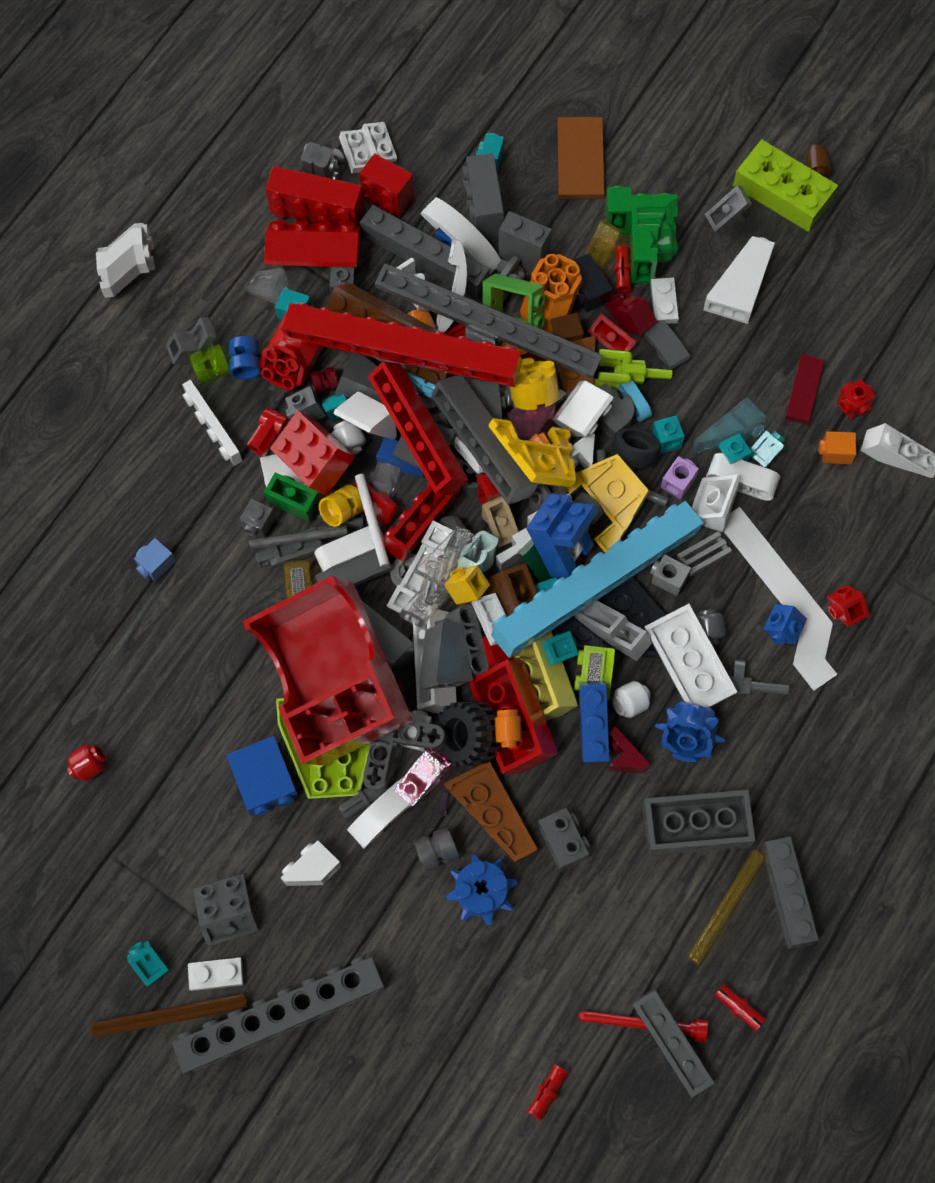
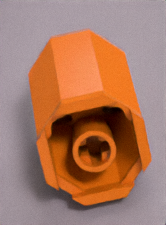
[520,254,582,334]

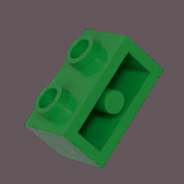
[264,472,320,522]

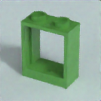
[483,274,545,330]

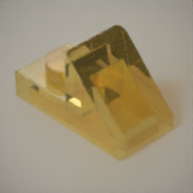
[584,220,623,272]

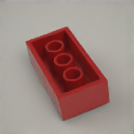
[265,166,365,225]
[469,659,558,774]

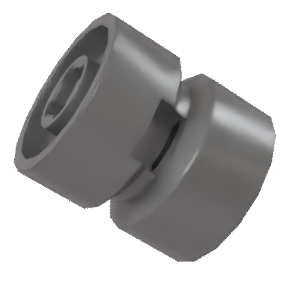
[413,827,459,872]

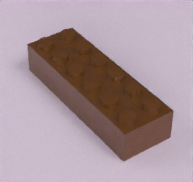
[327,282,454,384]

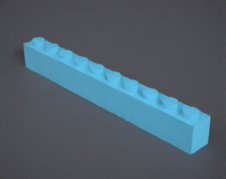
[491,501,704,658]

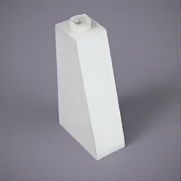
[704,236,774,324]

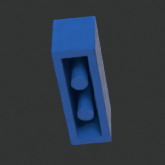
[578,681,609,762]

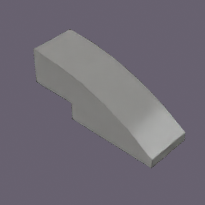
[574,601,652,661]

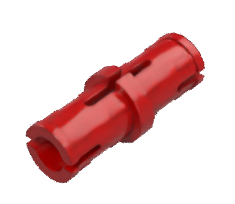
[614,245,631,293]
[714,983,766,1032]
[526,1064,569,1121]

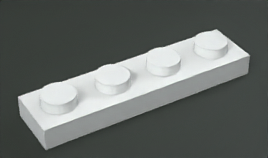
[182,380,242,466]

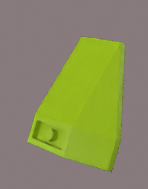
[276,698,371,799]

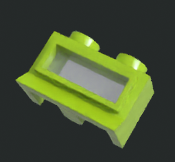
[574,645,615,699]

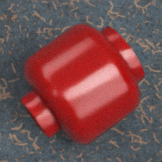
[67,744,107,782]

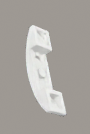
[420,197,501,274]
[435,238,467,333]
[387,521,455,618]
[347,762,441,849]

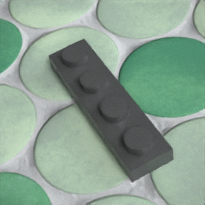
[632,989,715,1097]

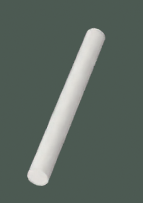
[355,474,390,567]

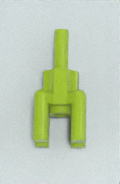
[594,349,672,390]

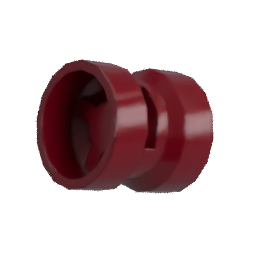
[310,366,338,395]

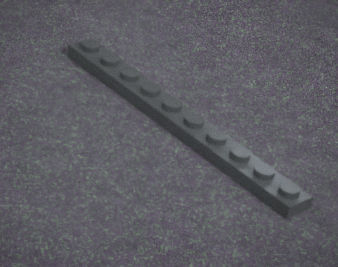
[375,264,603,379]

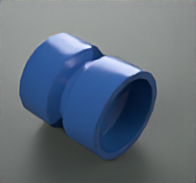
[229,336,261,380]

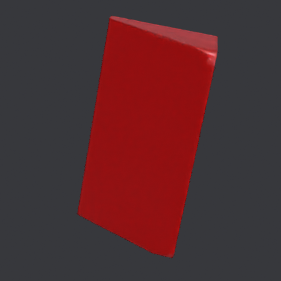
[588,313,640,352]

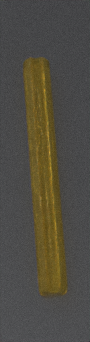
[687,850,765,964]

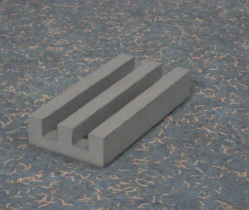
[677,531,732,577]

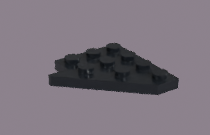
[551,577,666,659]

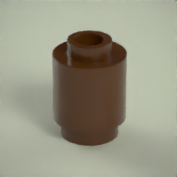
[806,144,831,178]

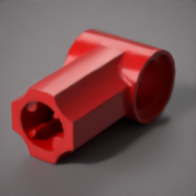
[247,407,290,456]

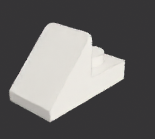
[570,433,595,469]

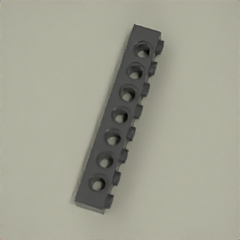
[172,956,385,1075]

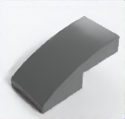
[643,320,690,370]

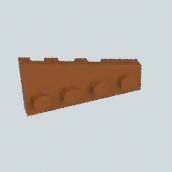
[444,761,538,863]

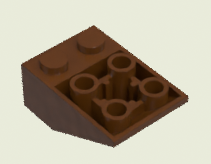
[459,563,537,637]

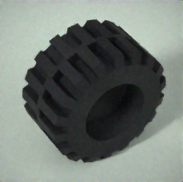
[434,701,500,767]

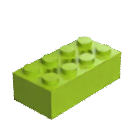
[733,139,838,232]

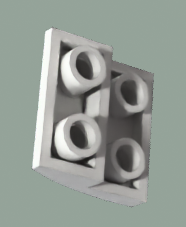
[339,122,397,174]

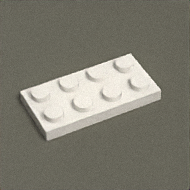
[644,604,737,707]

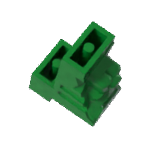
[605,186,678,284]

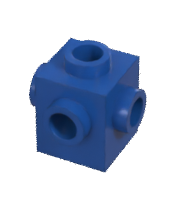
[763,604,807,645]

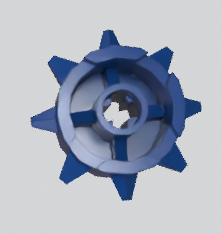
[655,702,725,762]
[446,855,517,926]

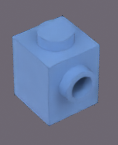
[134,538,176,582]

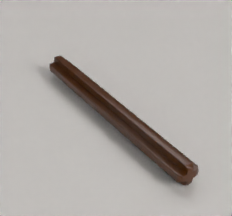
[90,994,248,1038]

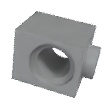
[650,554,691,596]

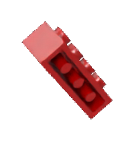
[384,483,463,563]

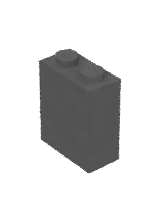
[499,211,551,272]

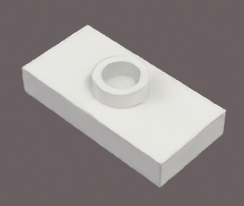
[472,593,506,646]

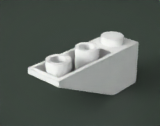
[861,423,935,478]

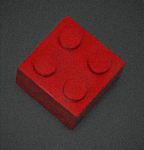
[359,153,415,219]

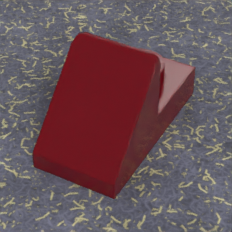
[608,727,650,774]

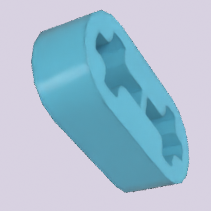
[619,380,652,422]

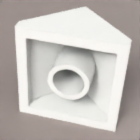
[333,391,397,440]
[691,474,741,533]

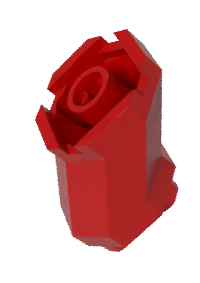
[260,314,325,390]

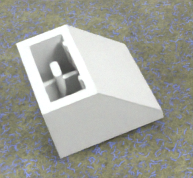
[552,381,614,437]

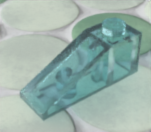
[692,397,767,453]

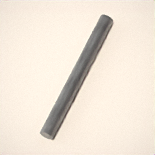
[249,526,347,550]

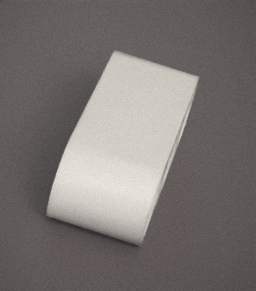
[706,453,780,501]
[314,526,386,572]

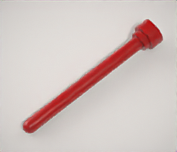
[579,1011,708,1042]

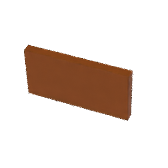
[558,117,604,199]

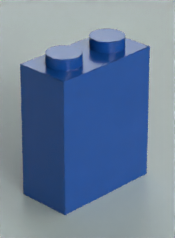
[226,736,298,816]

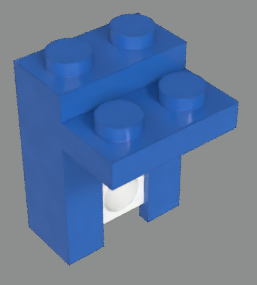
[526,493,597,578]

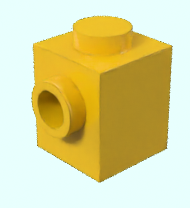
[444,565,490,605]

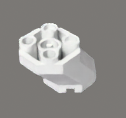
[96,223,155,298]

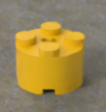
[510,358,559,410]

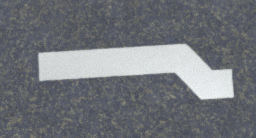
[723,507,837,691]

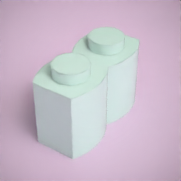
[457,531,498,573]

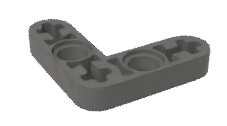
[363,721,448,792]

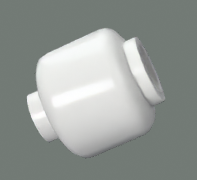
[331,420,366,456]
[612,681,651,718]

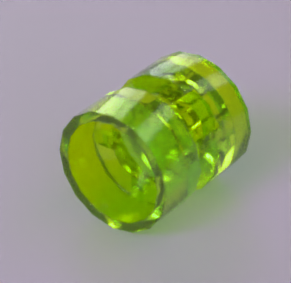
[189,344,230,384]

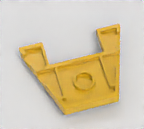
[489,418,576,487]
[562,454,650,553]

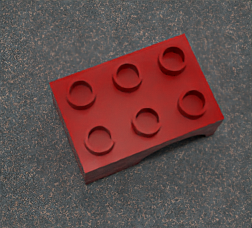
[243,575,414,766]

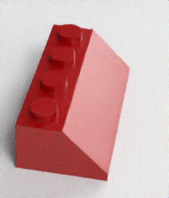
[264,220,361,267]

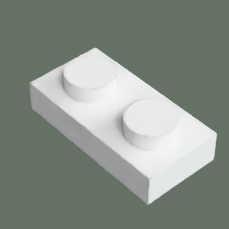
[650,278,679,324]
[188,958,244,991]

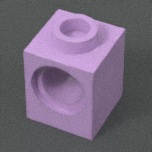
[661,456,699,500]

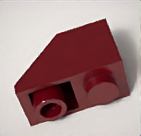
[604,293,658,335]

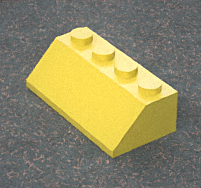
[513,631,578,721]

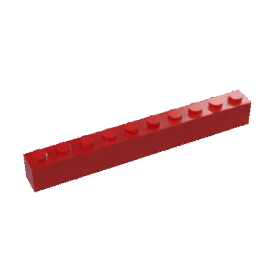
[281,303,523,387]

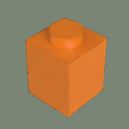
[818,431,856,464]

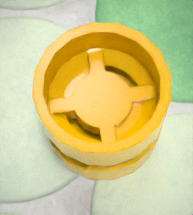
[319,485,364,527]

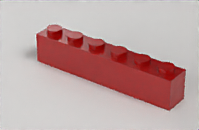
[368,361,468,494]

